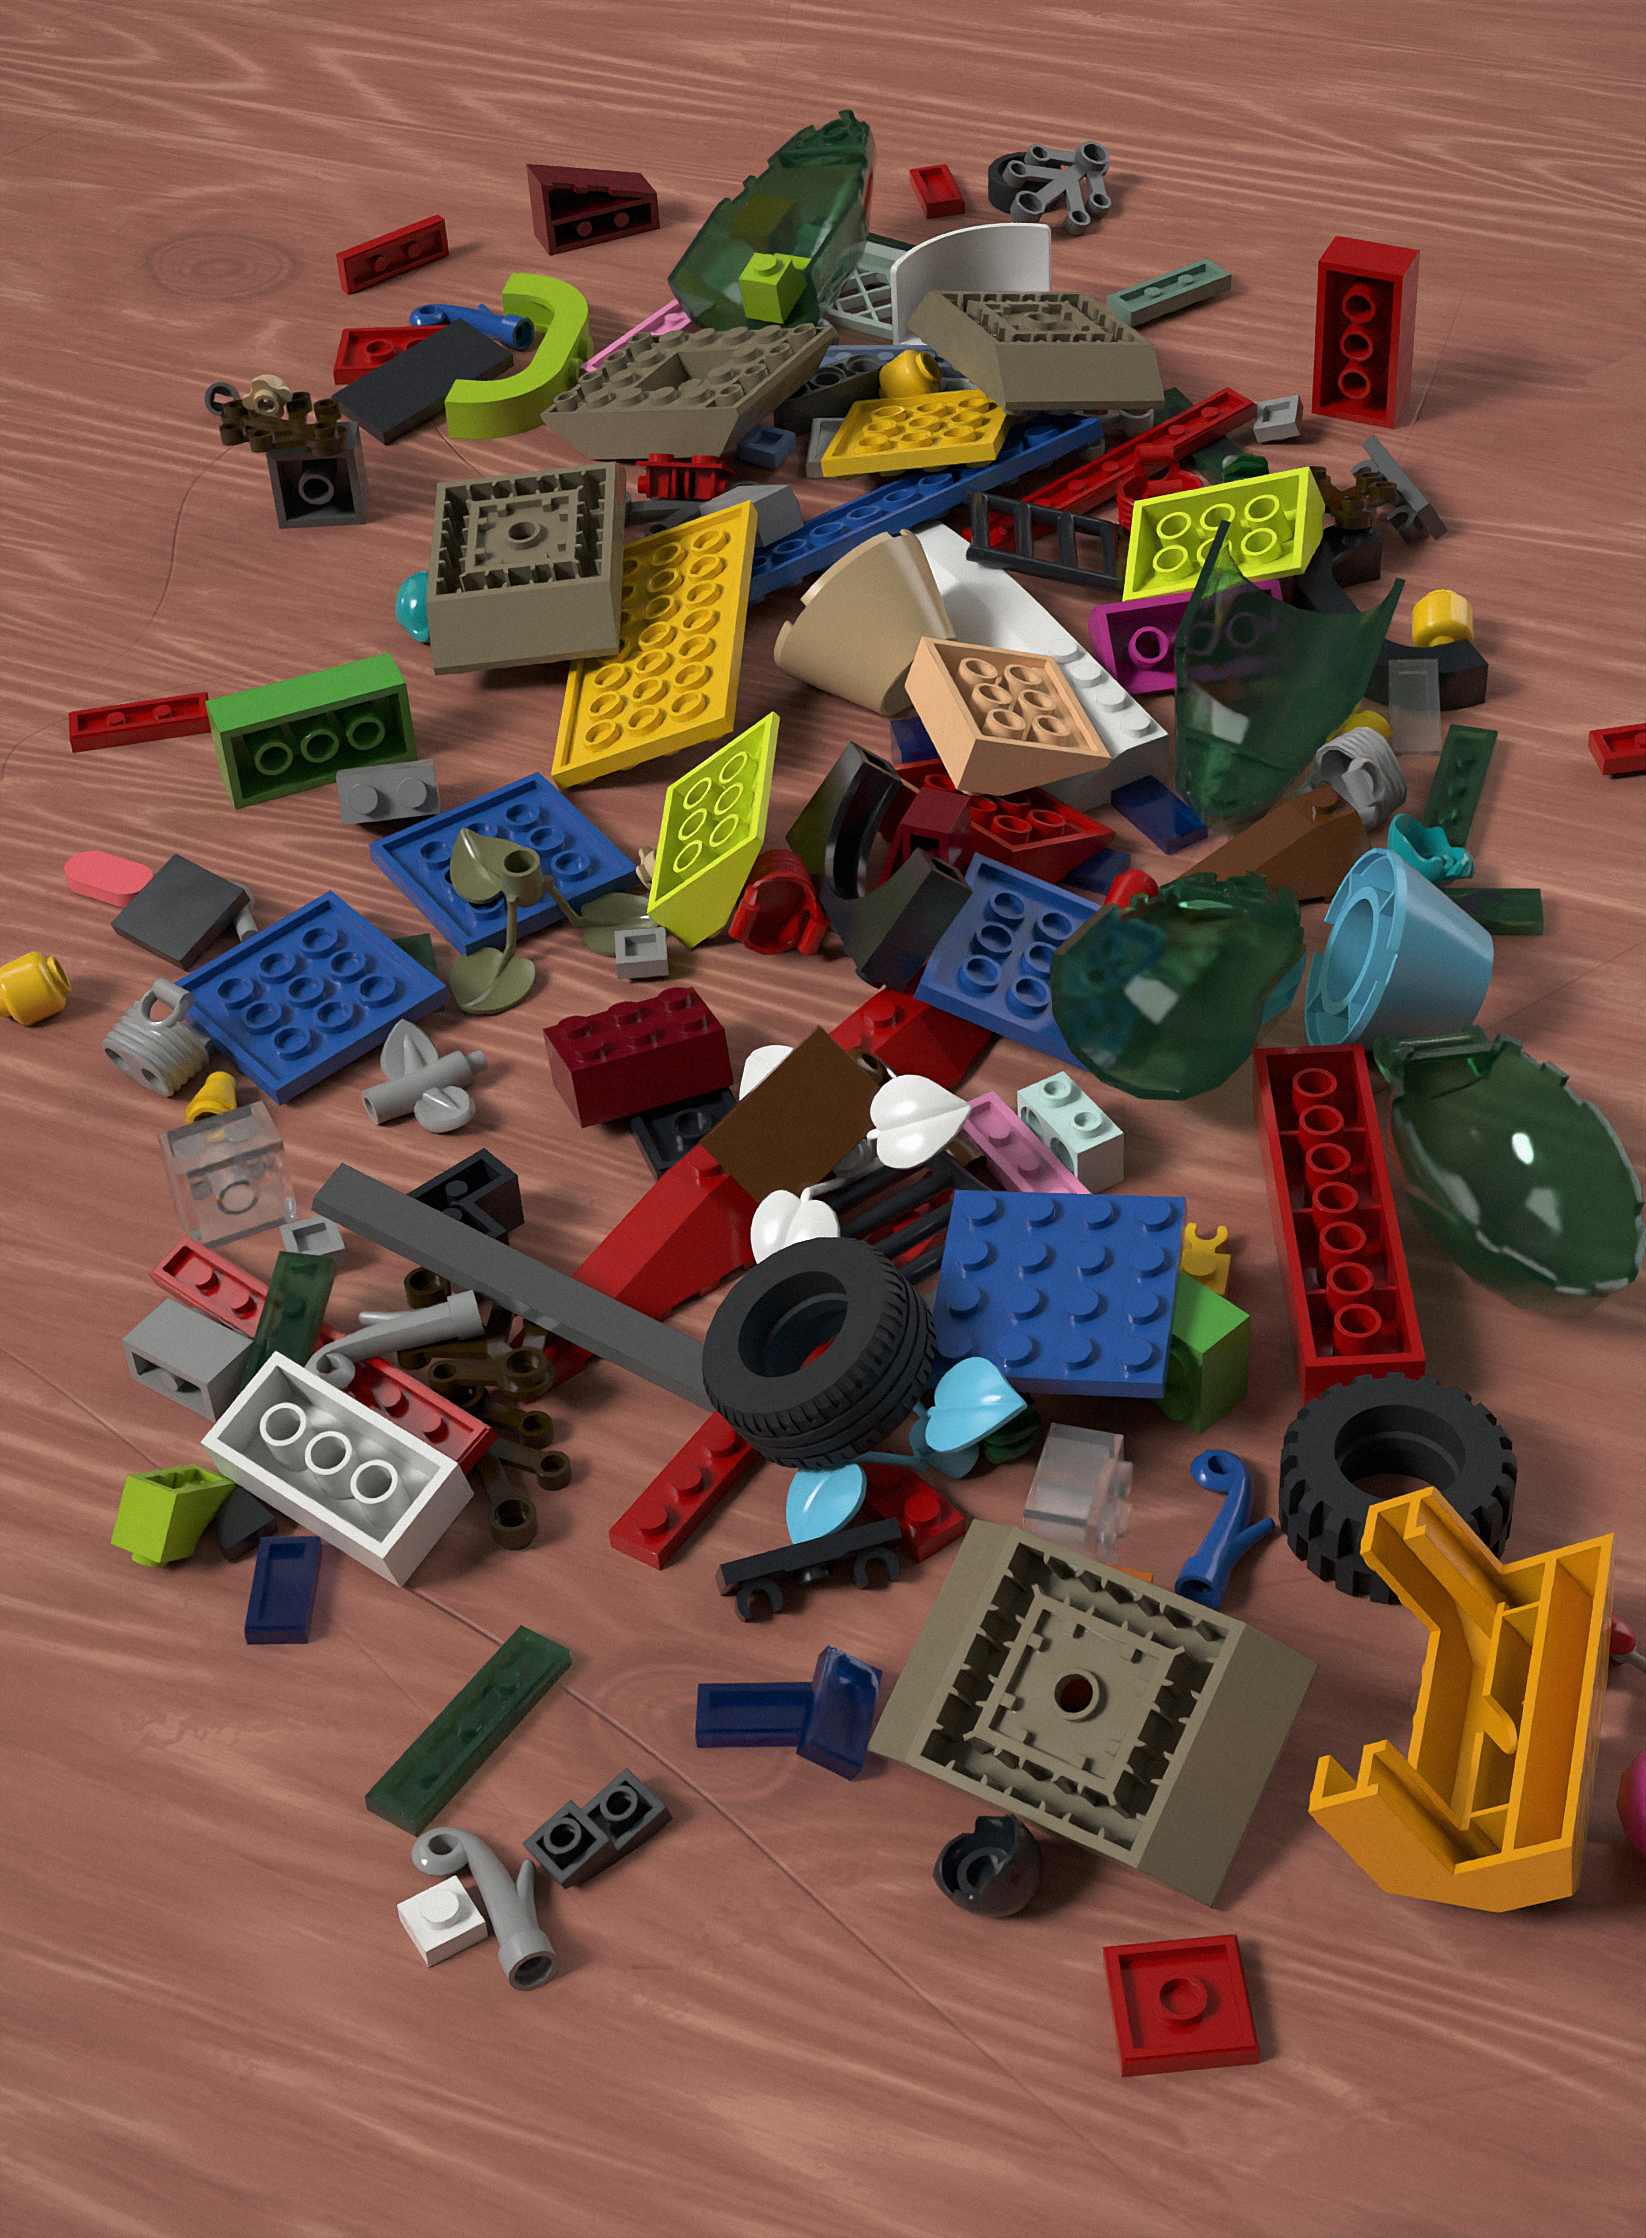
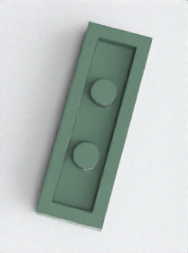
[1107,258,1231,327]

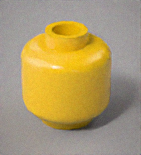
[878,350,943,399]
[1411,589,1474,647]
[0,951,72,1027]

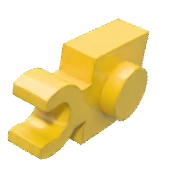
[1180,1222,1231,1299]

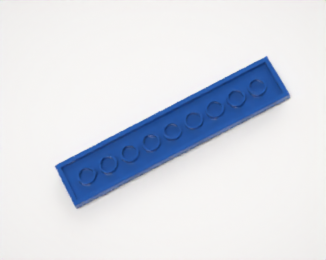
[748,412,1104,606]

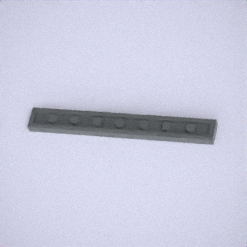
[311,1163,716,1413]

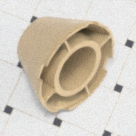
[774,529,958,716]

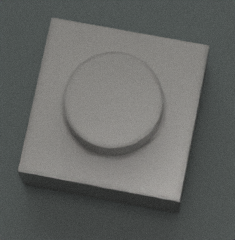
[1253,394,1304,443]
[614,927,669,979]
[279,1215,348,1278]

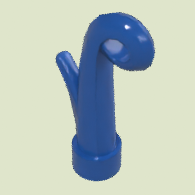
[409,304,535,350]
[1174,1449,1276,1610]

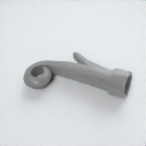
[304,1290,485,1391]
[411,1826,559,1991]

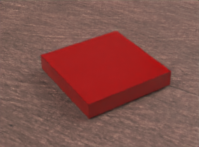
[1103,1934,1260,2077]

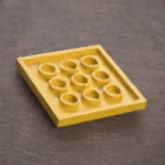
[821,388,1016,481]

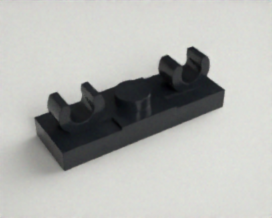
[715,1516,902,1622]

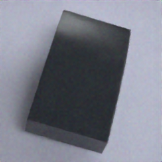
[522,1768,673,1890]

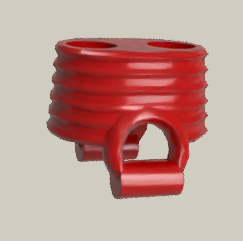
[1116,444,1204,537]
[728,849,830,956]

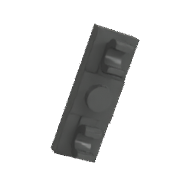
[1350,435,1448,543]

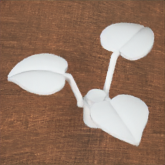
[739,1045,972,1264]

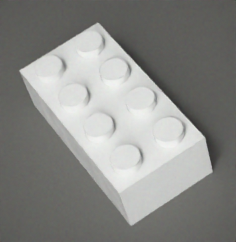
[201,1351,474,1588]

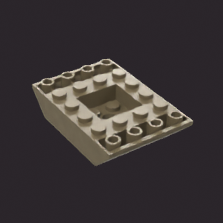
[908,291,1165,416]
[540,323,836,460]
[426,461,627,676]
[866,1519,1320,1909]

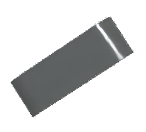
[773,353,882,437]

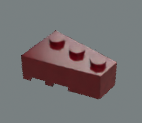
[526,164,660,256]
[874,787,972,950]

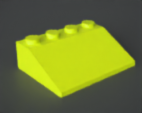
[1123,466,1325,602]
[647,711,780,950]

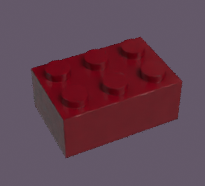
[542,987,734,1129]

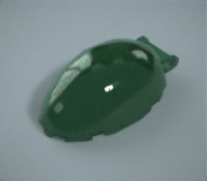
[1373,1025,1646,1319]

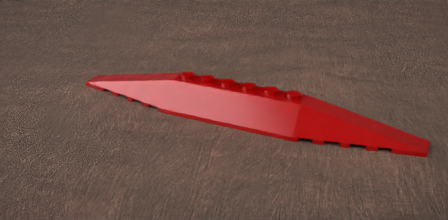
[490,963,993,1405]

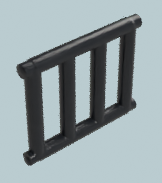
[963,489,1125,596]
[821,1151,992,1286]

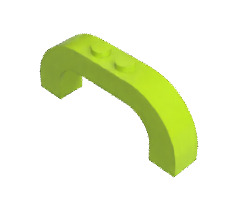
[444,273,594,440]

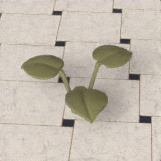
[449,827,661,1014]

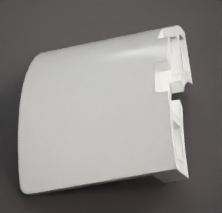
[890,223,1051,345]

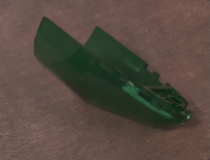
[667,109,877,332]
[1174,520,1406,829]
[1050,871,1308,1101]

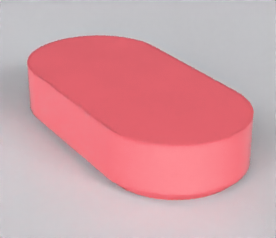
[64,851,153,908]

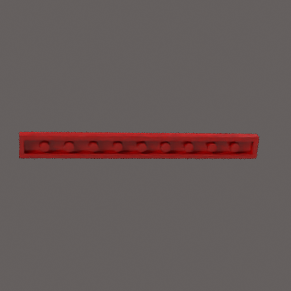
[609,1170,955,1570]

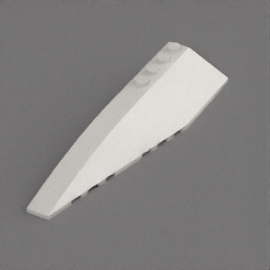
[911,519,1169,812]

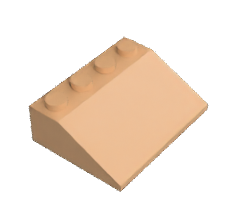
[904,637,1111,796]

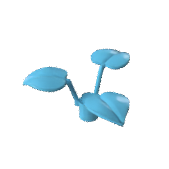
[786,1357,1027,1544]

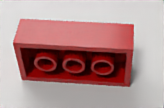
[1311,236,1420,429]

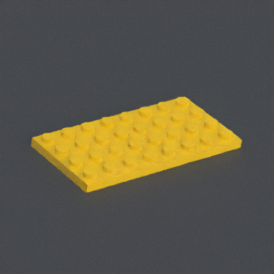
[551,499,758,790]

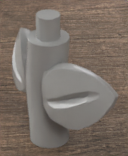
[361,1019,488,1133]

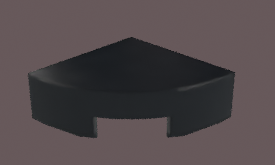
[216,1486,279,1563]

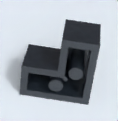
[406,1148,525,1302]

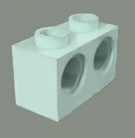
[1017,1071,1124,1194]

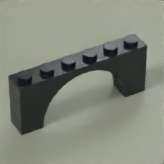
[785,741,973,994]

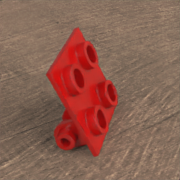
[636,453,736,500]

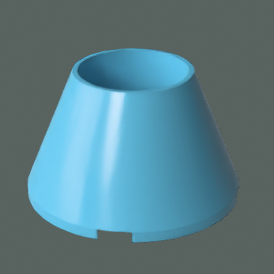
[1304,847,1494,1053]

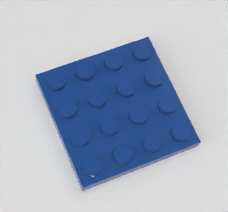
[369,772,640,956]
[913,852,1165,1081]
[171,890,450,1106]
[926,1190,1187,1399]

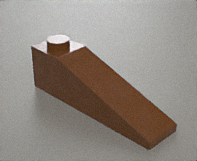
[1158,784,1373,926]

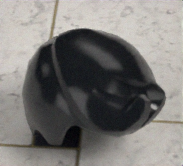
[932,1813,1043,1917]

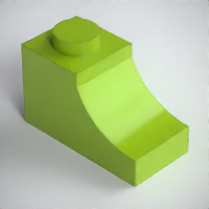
[739,253,815,324]
[110,1463,240,1568]

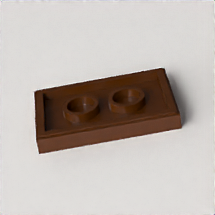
[699,1024,881,1204]

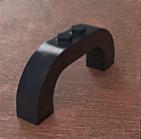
[1291,524,1489,712]

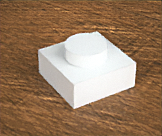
[397,1875,488,1967]

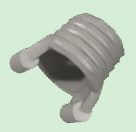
[1294,727,1408,831]
[101,977,217,1097]

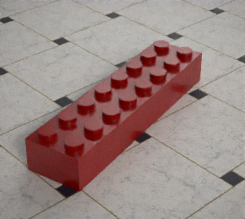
[1252,1043,1426,1408]

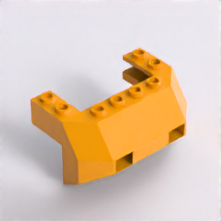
[1308,1486,1614,1913]

